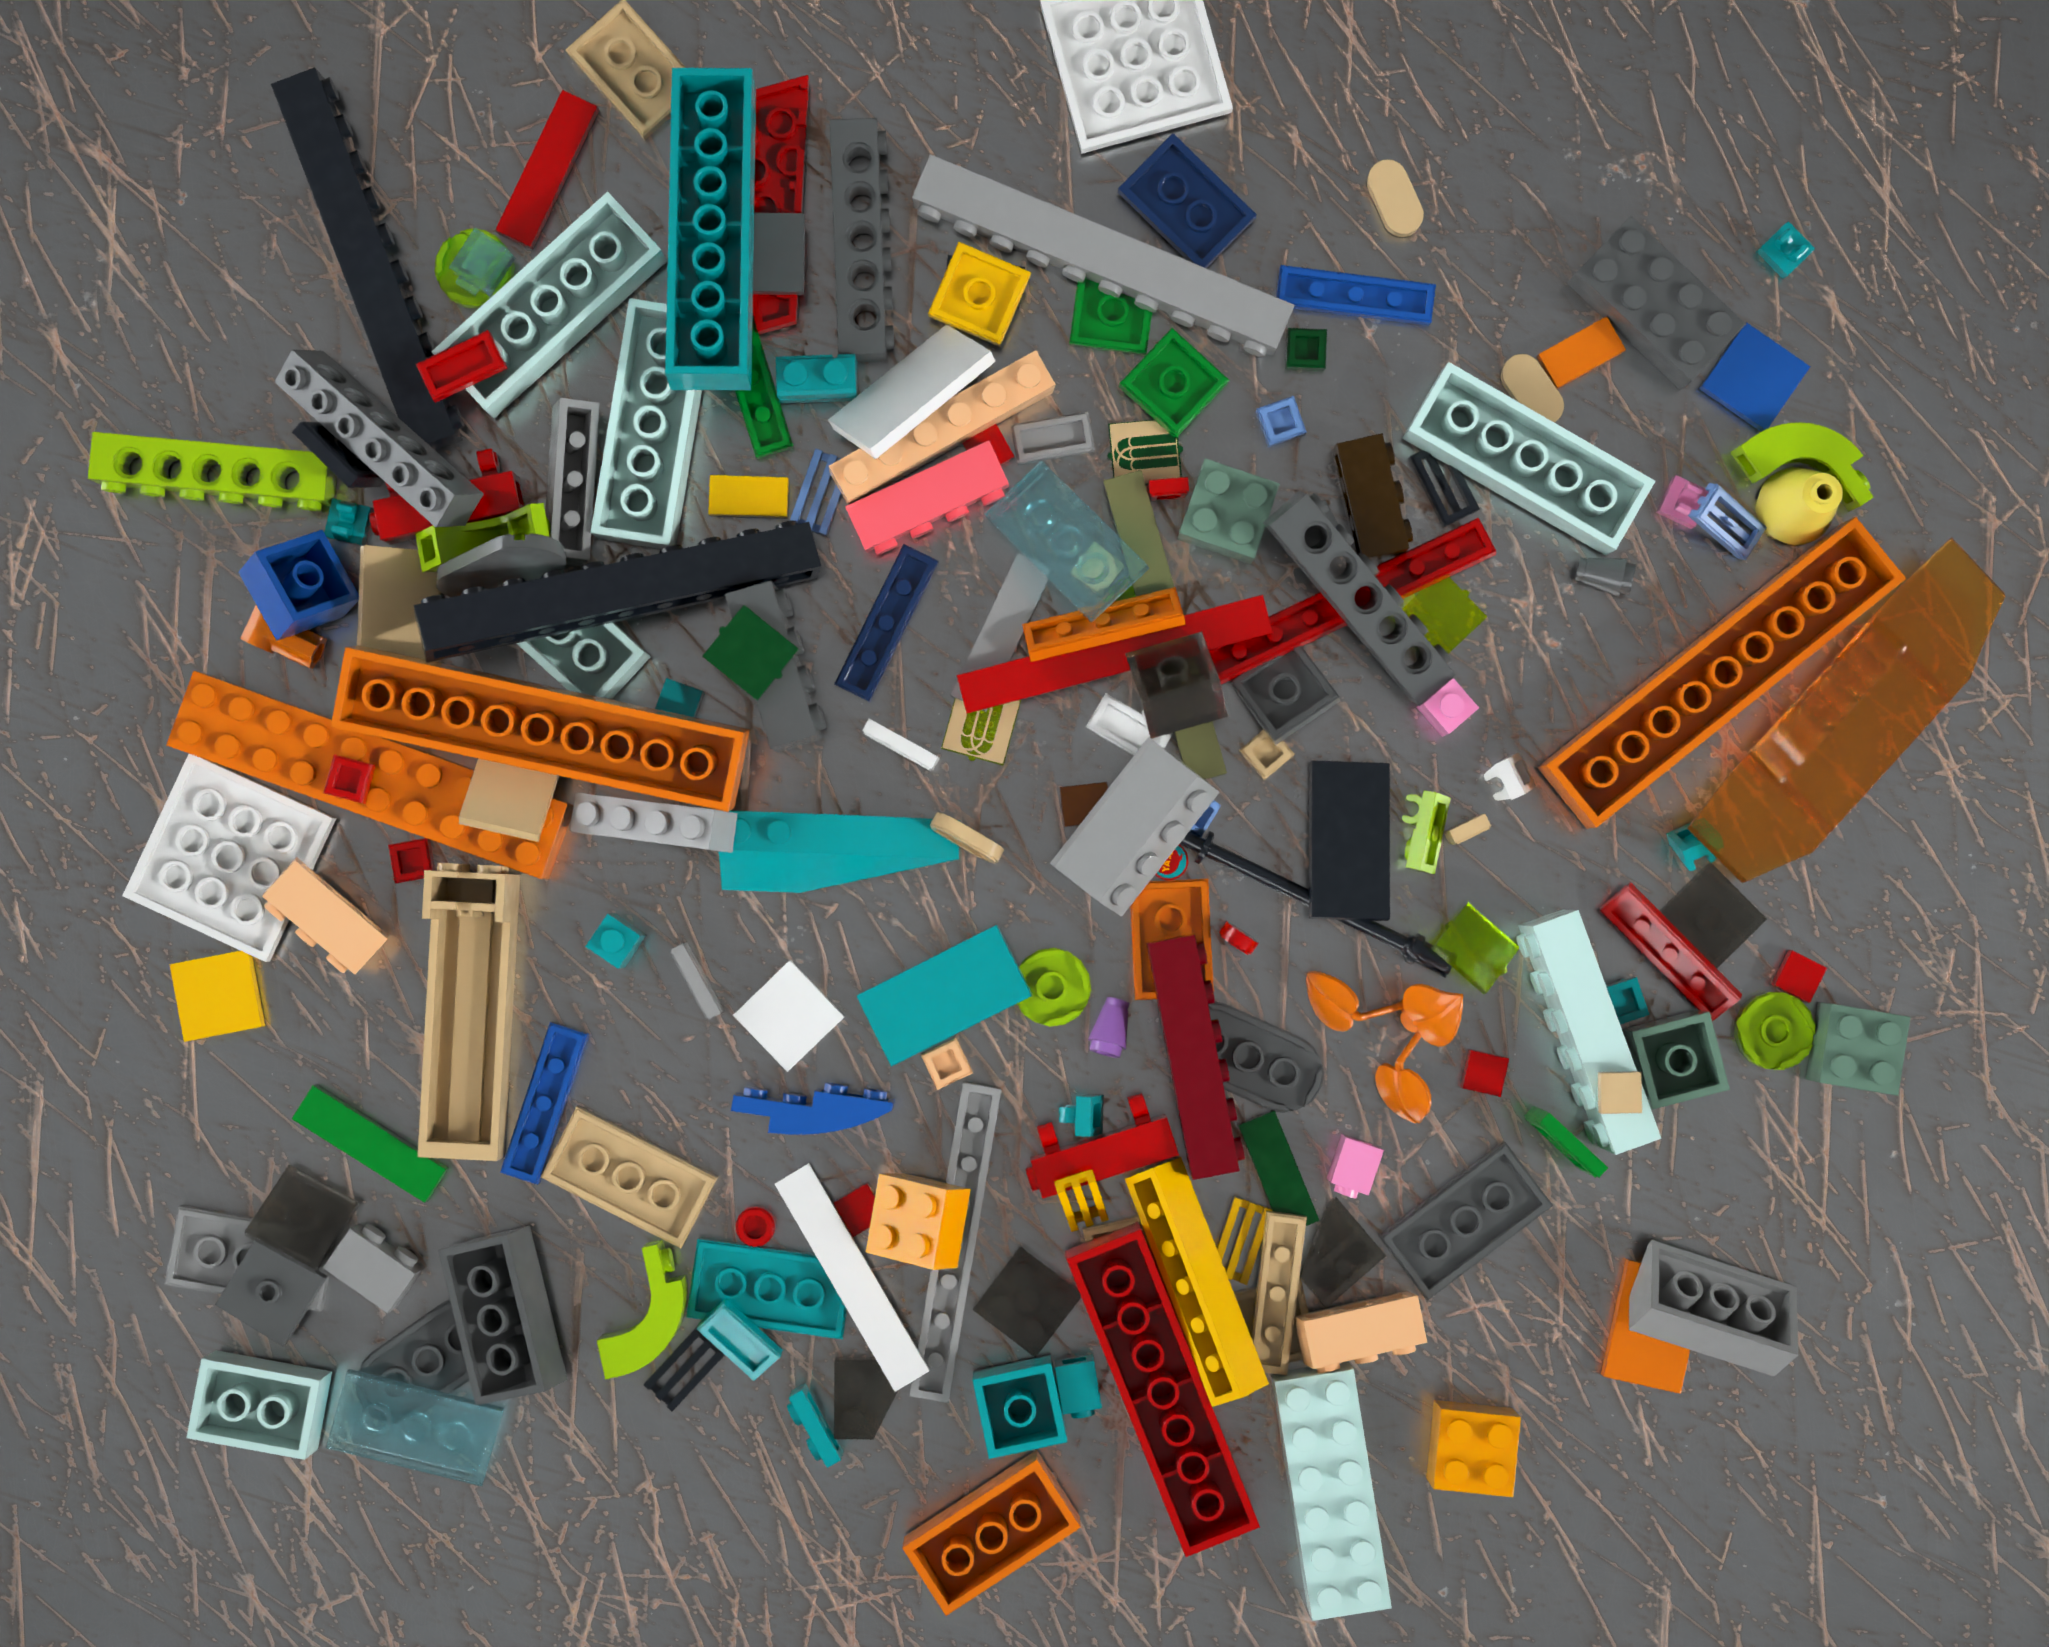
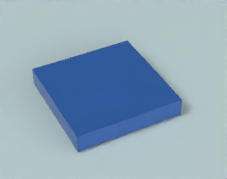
[1699,322,1811,432]

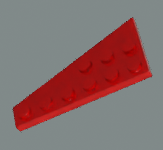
[753,75,809,335]

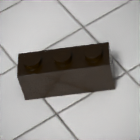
[1332,433,1413,561]

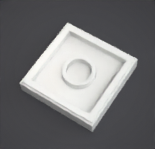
[733,960,845,1072]

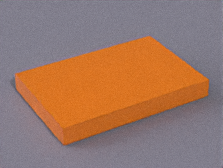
[1130,879,1214,1000]
[1601,1259,1690,1394]

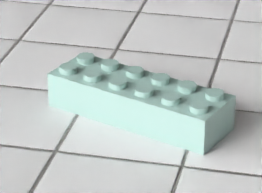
[431,191,667,419]
[591,298,702,549]
[1402,362,1655,556]
[1516,909,1662,1155]
[1270,1361,1392,1621]

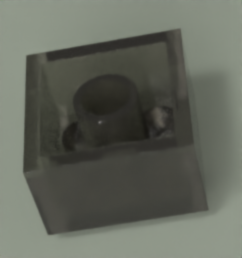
[1125,632,1228,739]

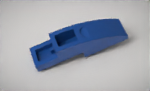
[731,1083,895,1135]

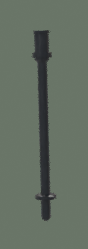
[1179,831,1456,978]

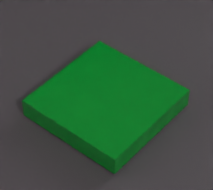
[1069,277,1152,355]
[1118,328,1230,439]
[1524,1106,1608,1178]

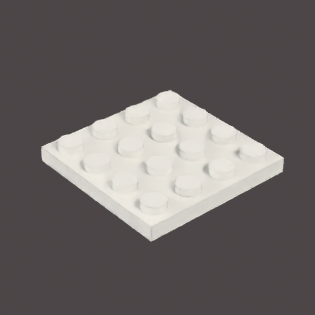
[1040,0,1233,154]
[122,754,336,962]

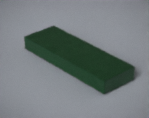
[1237,1110,1320,1226]

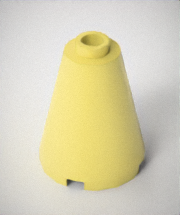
[1755,467,1843,546]

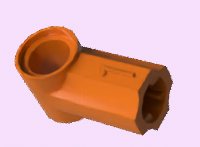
[240,605,327,669]

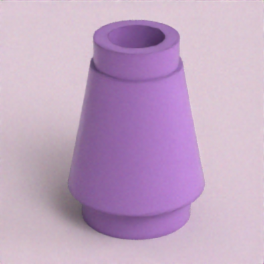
[1088,997,1130,1058]

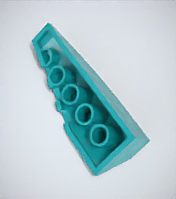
[719,811,960,893]

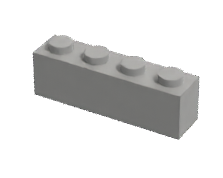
[545,398,600,566]
[570,792,738,853]

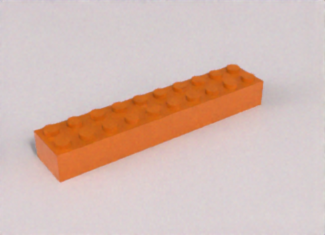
[1537,517,1906,829]
[331,645,750,812]
[166,671,574,879]

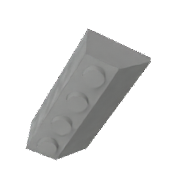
[1050,737,1220,917]
[1629,1240,1798,1376]

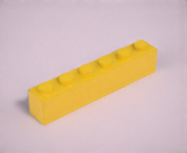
[1125,1157,1269,1407]

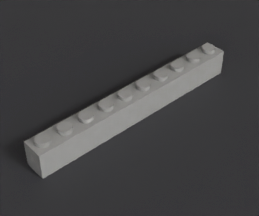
[912,154,1295,357]

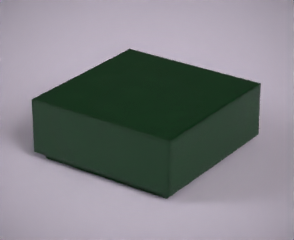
[1285,328,1327,371]

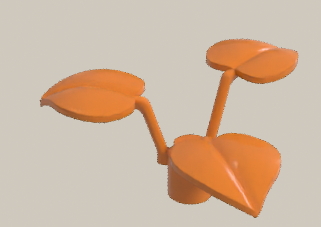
[1306,971,1464,1124]

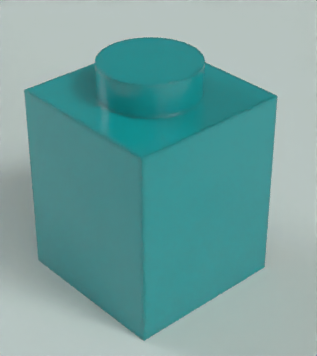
[585,913,647,969]
[1054,1354,1102,1419]

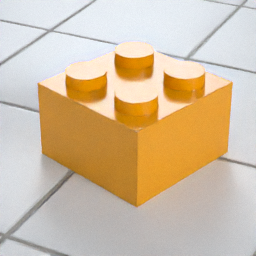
[866,1173,971,1270]
[1426,1400,1521,1497]

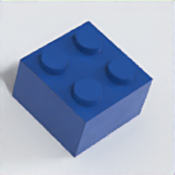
[238,530,359,641]

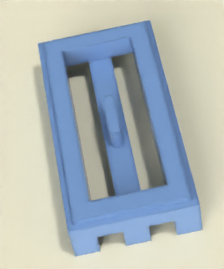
[790,448,842,537]
[1688,483,1767,560]

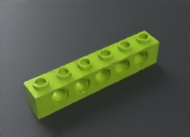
[88,432,337,511]

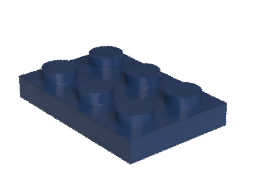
[1117,133,1257,268]

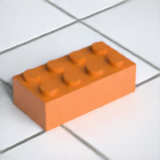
[902,1450,1081,1616]

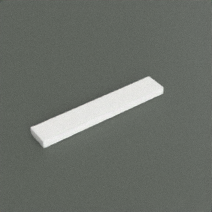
[775,1163,930,1392]

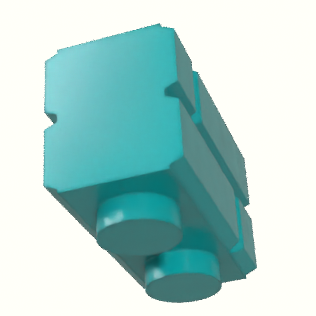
[776,354,859,404]

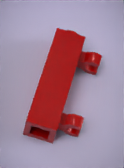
[369,448,525,545]
[1025,1093,1179,1199]

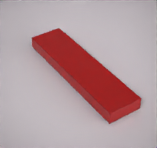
[495,90,599,250]
[1600,882,1742,1022]

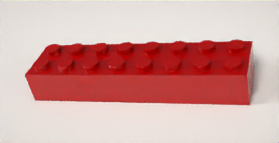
[1065,1222,1260,1557]

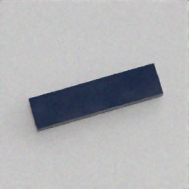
[834,544,939,702]

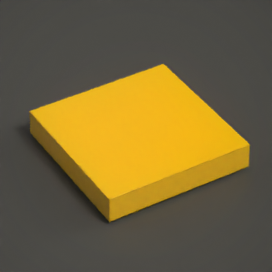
[928,242,1031,347]
[169,951,265,1042]

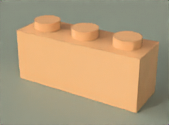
[262,857,388,974]
[1294,1291,1427,1373]

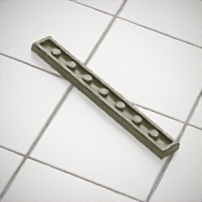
[1103,470,1227,779]

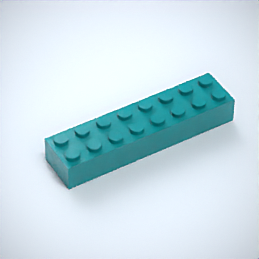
[665,68,756,390]

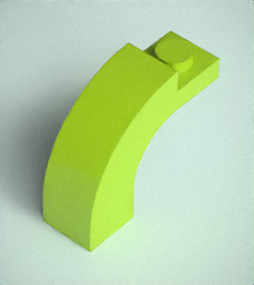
[1730,422,1873,512]
[415,503,550,573]
[597,1239,688,1380]

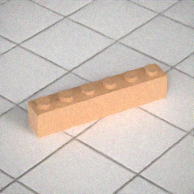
[829,350,1056,505]

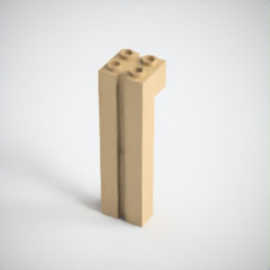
[417,863,520,1161]

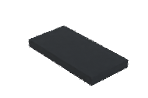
[1309,760,1390,921]

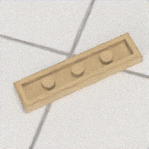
[1251,1211,1307,1375]

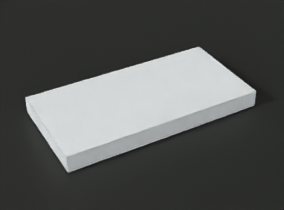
[828,324,995,459]

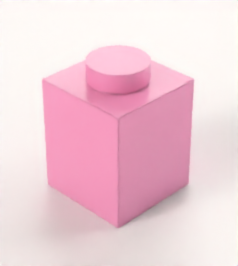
[1416,678,1479,737]
[1326,1134,1384,1199]

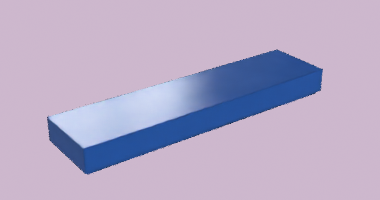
[1276,265,1436,326]
[500,1021,589,1185]

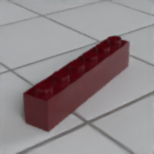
[1146,934,1245,1180]

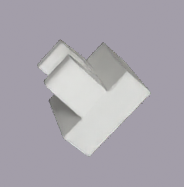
[1484,751,1537,801]

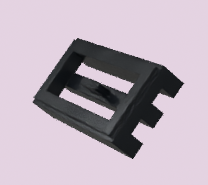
[1408,450,1480,528]
[643,1327,724,1412]

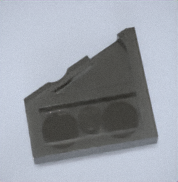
[1299,1197,1386,1308]
[834,1357,898,1440]

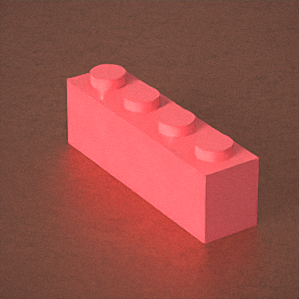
[845,440,1009,555]

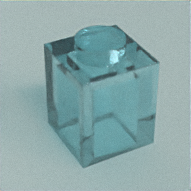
[449,228,516,297]

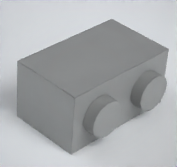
[323,1224,424,1313]

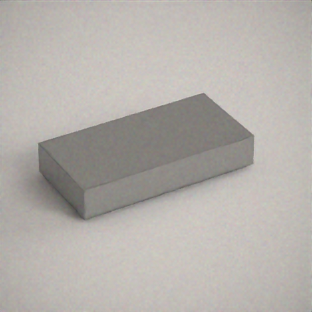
[1011,411,1095,465]
[670,942,725,1020]

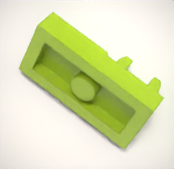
[1402,790,1451,875]

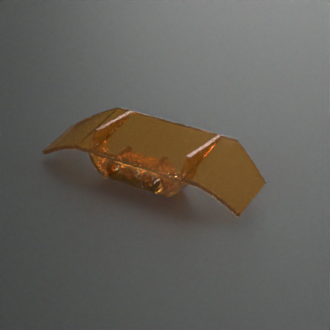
[1687,537,2006,883]

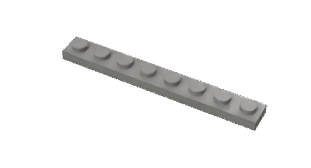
[909,1082,1002,1403]

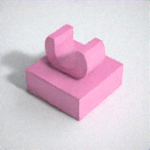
[1656,475,1709,529]

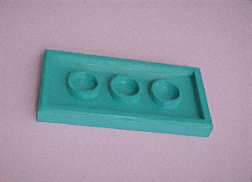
[857,925,1033,1067]
[686,1237,847,1340]

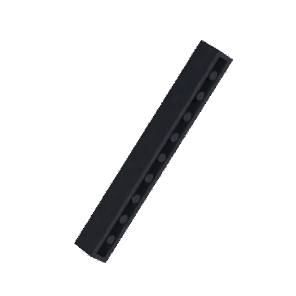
[271,67,464,451]
[414,521,821,663]

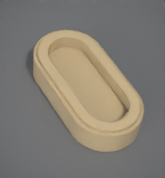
[1367,159,1424,237]
[1500,354,1564,423]
[930,812,1004,864]

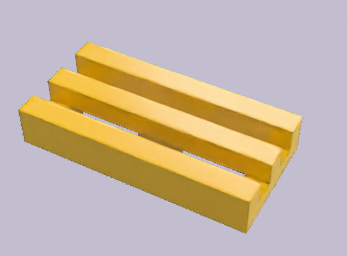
[1054,1170,1109,1232]
[1216,1196,1272,1285]

